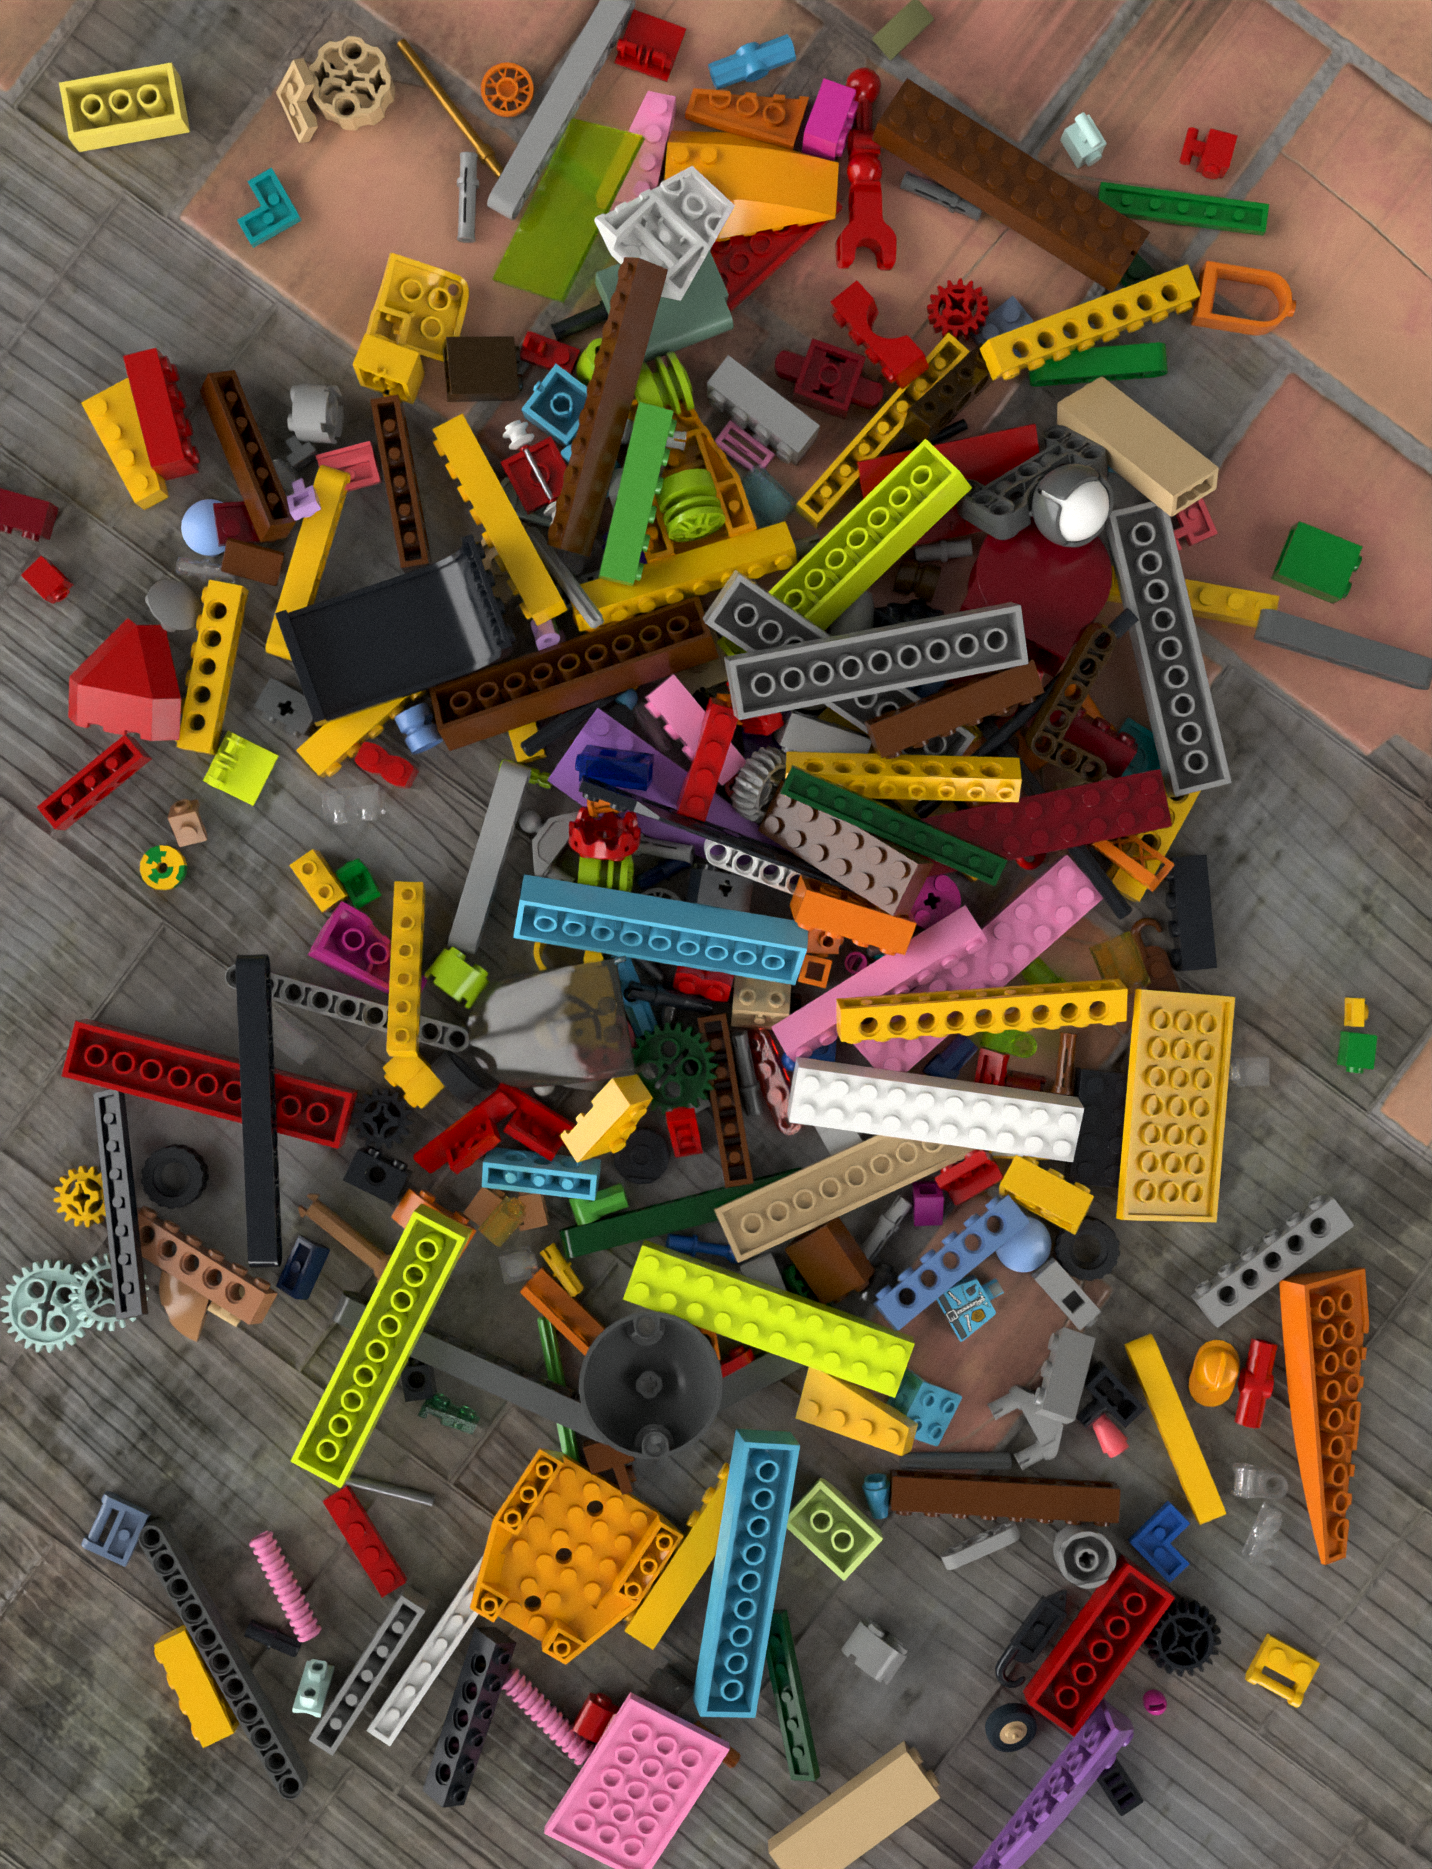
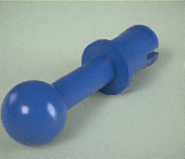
[665,1234,744,1264]

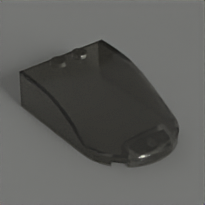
[468,955,645,1088]

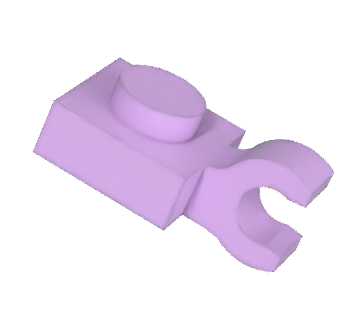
[287,478,321,521]

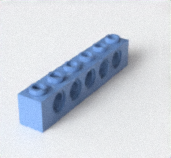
[873,1195,1030,1331]

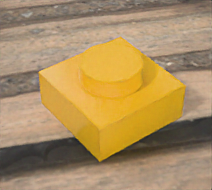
[1344,997,1369,1027]

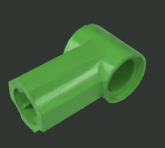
[569,1183,629,1226]

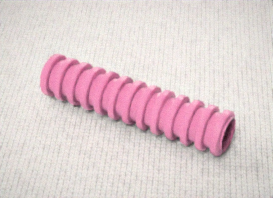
[249,1531,322,1642]
[502,1668,594,1766]

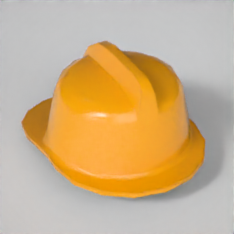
[1188,1340,1240,1407]

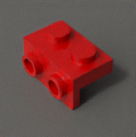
[934,1149,1004,1206]

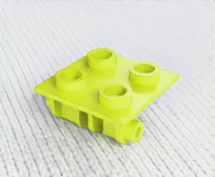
[203,731,279,806]

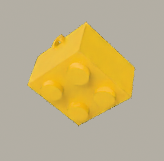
[352,333,425,404]

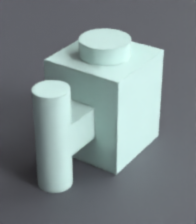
[1060,112,1107,169]

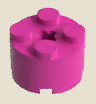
[910,874,961,930]

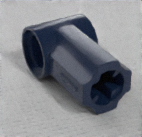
[922,1034,979,1079]

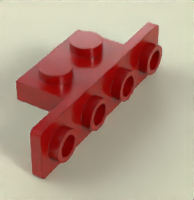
[496,1080,576,1161]
[413,1089,517,1175]

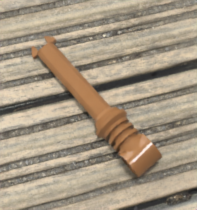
[298,1193,392,1283]

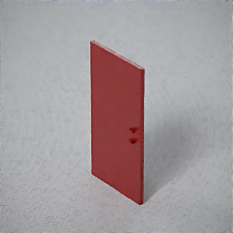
[857,423,1039,546]

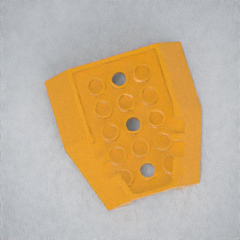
[470,1448,684,1665]

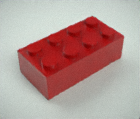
[123,348,200,481]

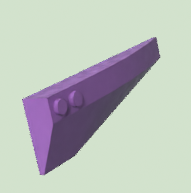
[547,708,800,885]
[972,1699,1135,1869]

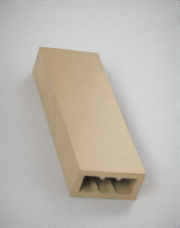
[1057,376,1219,517]
[768,1741,940,1869]

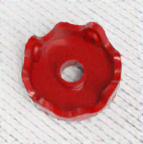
[569,806,641,861]

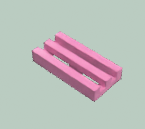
[715,420,775,478]

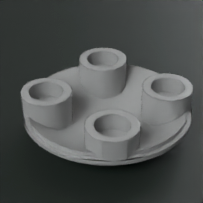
[145,580,203,632]

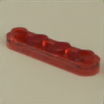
[747,1027,805,1135]

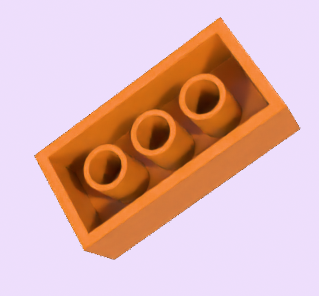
[789,874,917,956]

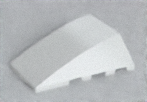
[594,166,735,301]

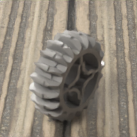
[731,746,786,823]

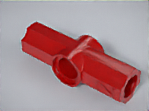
[1234,1338,1278,1429]

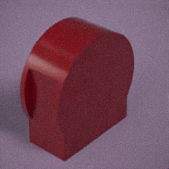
[959,516,1112,677]

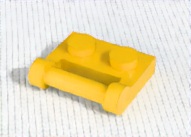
[1245,1633,1320,1708]

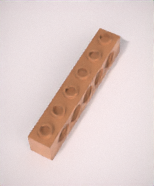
[137,1206,278,1325]

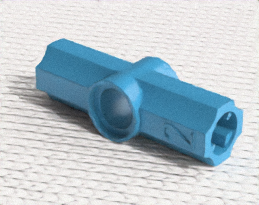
[708,34,796,90]
[604,955,658,1038]

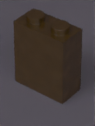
[442,336,523,402]

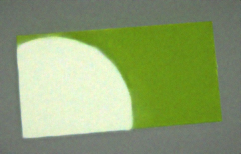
[492,118,645,303]

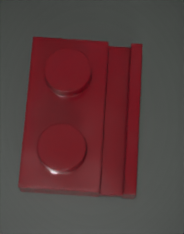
[213,501,276,547]

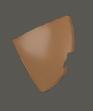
[159,1270,210,1342]

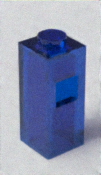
[575,745,654,791]

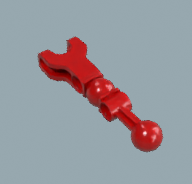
[835,67,897,271]

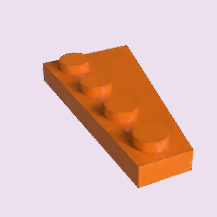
[685,88,809,150]

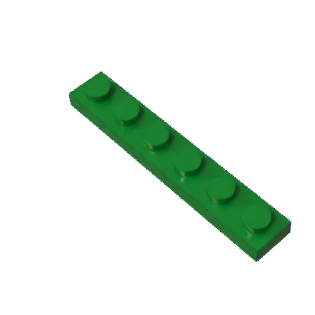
[1097,182,1269,236]

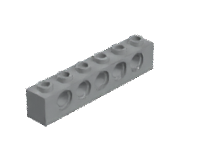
[1191,1195,1354,1328]
[309,1585,430,1756]

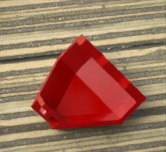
[68,618,181,741]

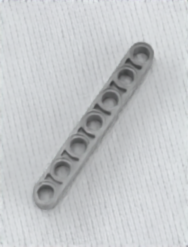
[447,760,532,955]

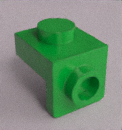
[335,858,382,909]

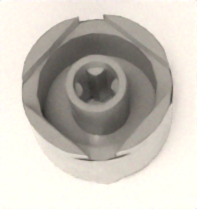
[287,384,344,444]
[1053,1522,1116,1589]
[841,1616,908,1685]

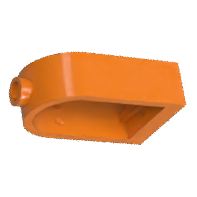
[1191,261,1296,336]

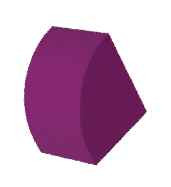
[912,1181,944,1226]

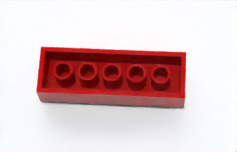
[1023,1554,1175,1737]

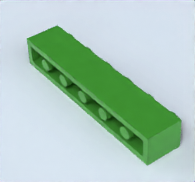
[598,402,677,586]

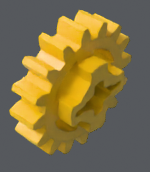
[53,1165,106,1227]

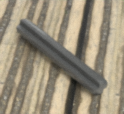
[899,1452,1012,1469]

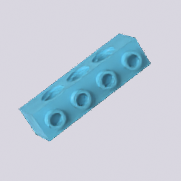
[482,1147,601,1201]

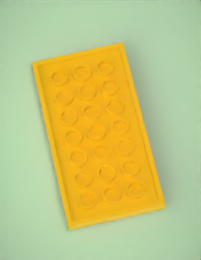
[1116,989,1235,1222]

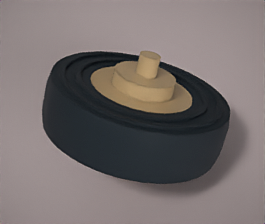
[985,1703,1037,1752]

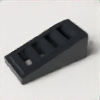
[1097,1758,1144,1816]

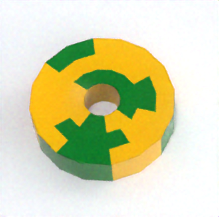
[140,845,187,890]

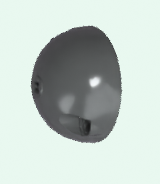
[579,1312,723,1459]

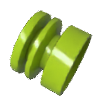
[634,351,695,415]
[655,468,726,542]
[578,855,634,893]

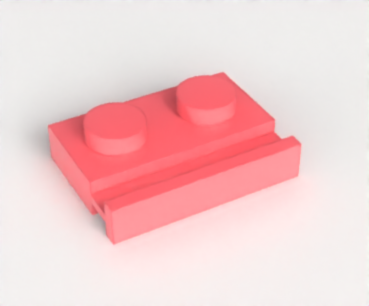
[315,441,382,492]

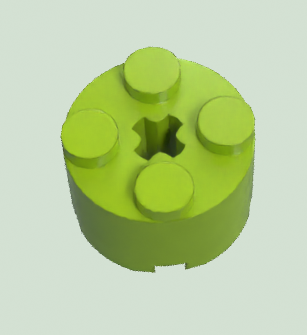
[424,946,490,1009]

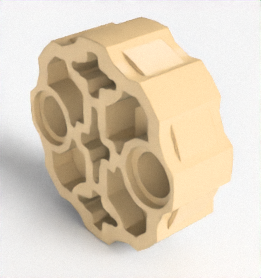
[309,36,395,130]

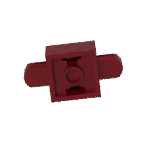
[774,338,883,420]

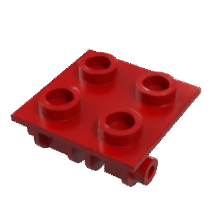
[614,9,687,82]

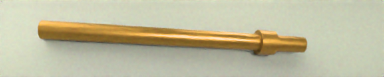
[397,38,504,179]

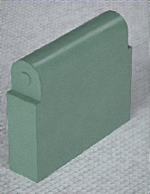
[595,251,734,363]

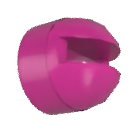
[845,952,868,975]
[1143,1689,1167,1716]

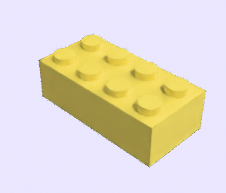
[59,62,190,152]

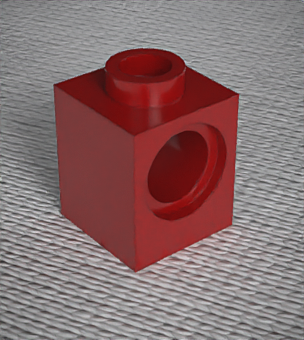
[21,556,74,604]

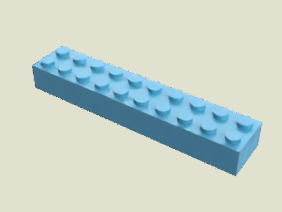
[513,874,808,985]
[693,1429,800,1718]

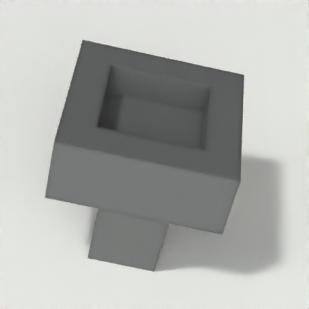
[285,435,319,473]

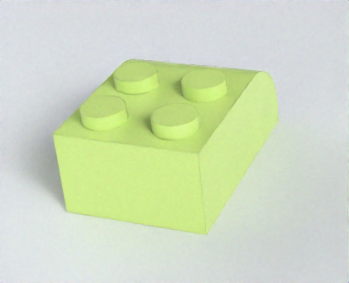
[787,1478,883,1581]

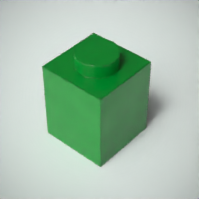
[1337,1031,1378,1074]

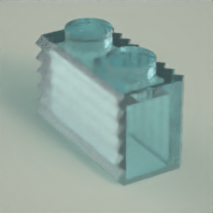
[741,464,798,528]

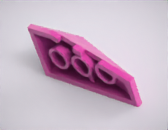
[308,901,427,994]

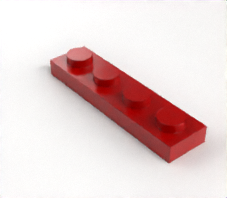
[322,1485,408,1597]

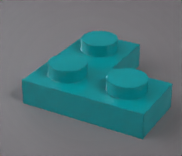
[237,167,302,248]

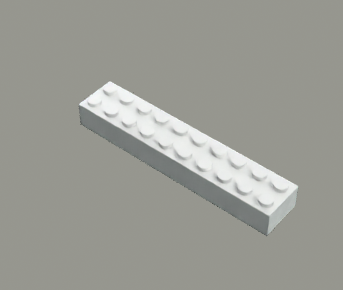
[787,1057,1084,1162]

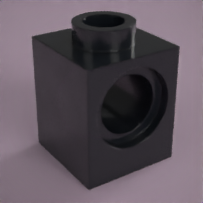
[401,1357,437,1402]

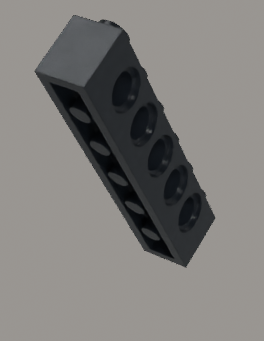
[423,1627,517,1808]

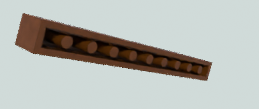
[547,257,668,557]

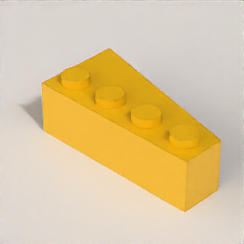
[81,378,169,510]
[795,1367,918,1456]

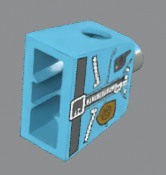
[936,1275,1004,1342]

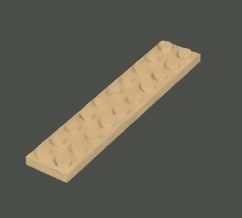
[714,1135,982,1263]

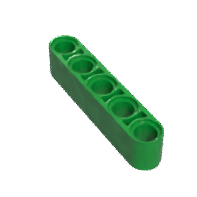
[1029,342,1168,387]

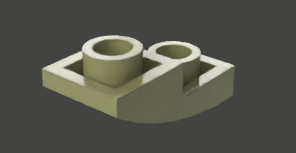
[872,0,935,61]

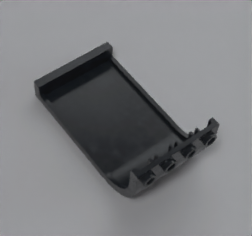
[275,534,516,727]

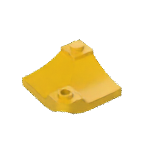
[366,253,469,362]

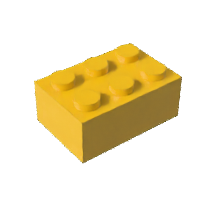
[999,1155,1094,1235]

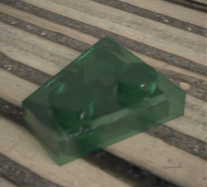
[417,1393,480,1435]

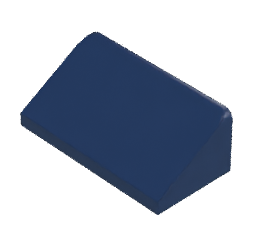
[276,1235,330,1300]

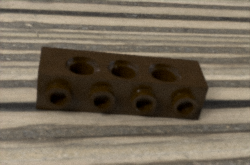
[902,343,995,444]

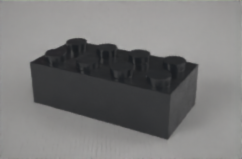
[1064,1067,1128,1188]

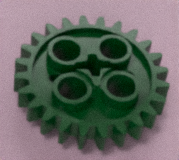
[625,1022,719,1115]

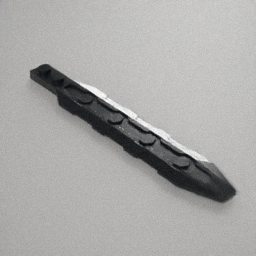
[578,775,859,895]

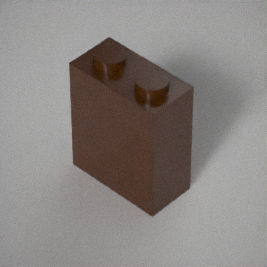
[784,1217,876,1305]

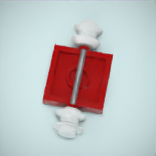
[500,420,567,526]

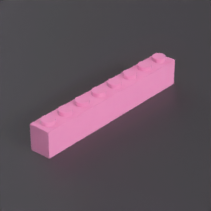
[771,905,988,1062]

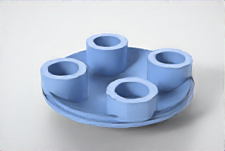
[181,499,226,557]
[996,1215,1051,1272]

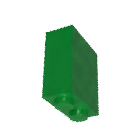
[1271,521,1363,604]

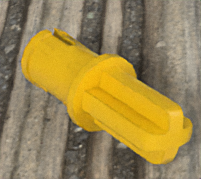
[540,1243,584,1297]

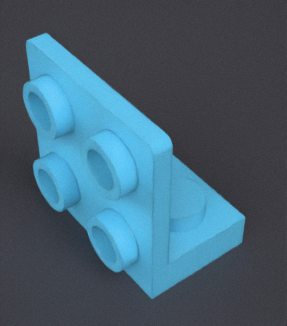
[887,1368,962,1446]

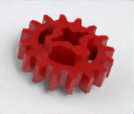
[927,278,989,341]

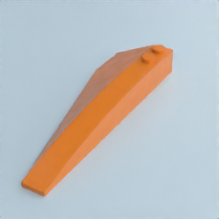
[1279,1267,1369,1565]

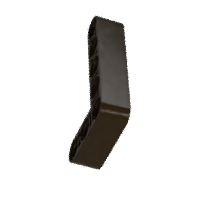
[1025,622,1117,783]

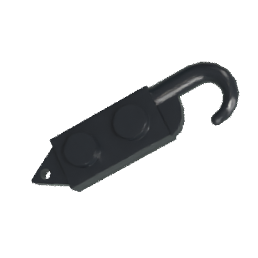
[995,1589,1068,1688]

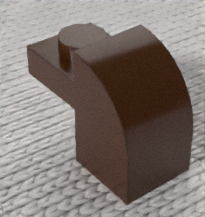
[583,1439,637,1495]

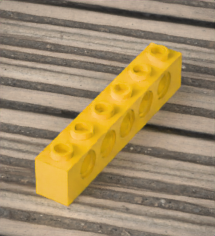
[175,580,249,756]
[1106,772,1201,902]
[386,881,426,1057]

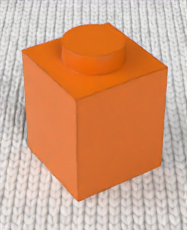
[797,954,832,988]

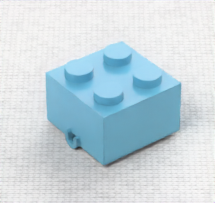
[521,364,587,448]

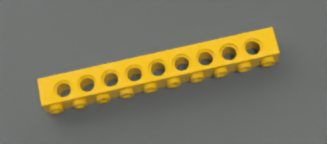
[836,979,1128,1044]

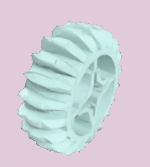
[68,1253,149,1331]

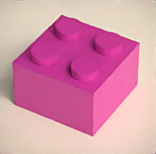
[802,78,859,162]

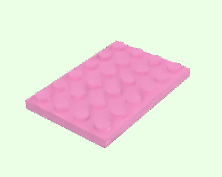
[544,1692,730,1869]

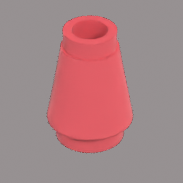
[1092,1413,1129,1458]

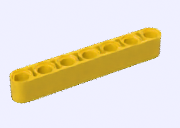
[266,465,351,661]
[1124,1333,1226,1525]

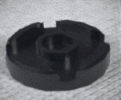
[613,1127,670,1185]

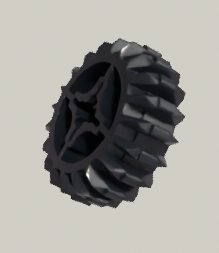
[1144,1597,1221,1677]

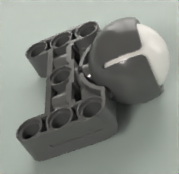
[956,425,1114,547]

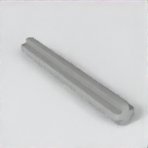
[525,527,604,628]

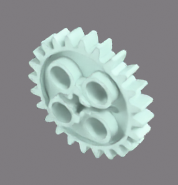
[0,1259,96,1353]

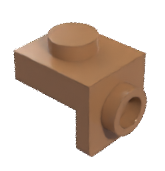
[168,799,208,847]

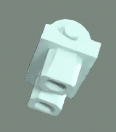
[292,1659,334,1718]

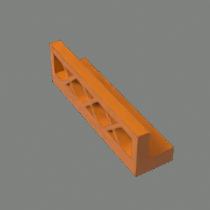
[1088,835,1175,892]
[520,1266,606,1356]

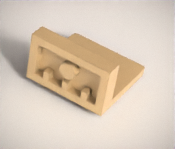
[731,975,791,1030]

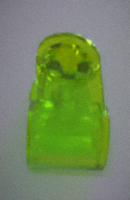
[979,1029,1037,1058]

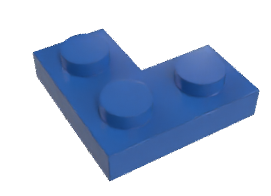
[1128,1501,1190,1583]

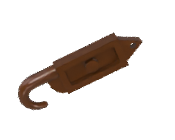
[1130,917,1180,992]

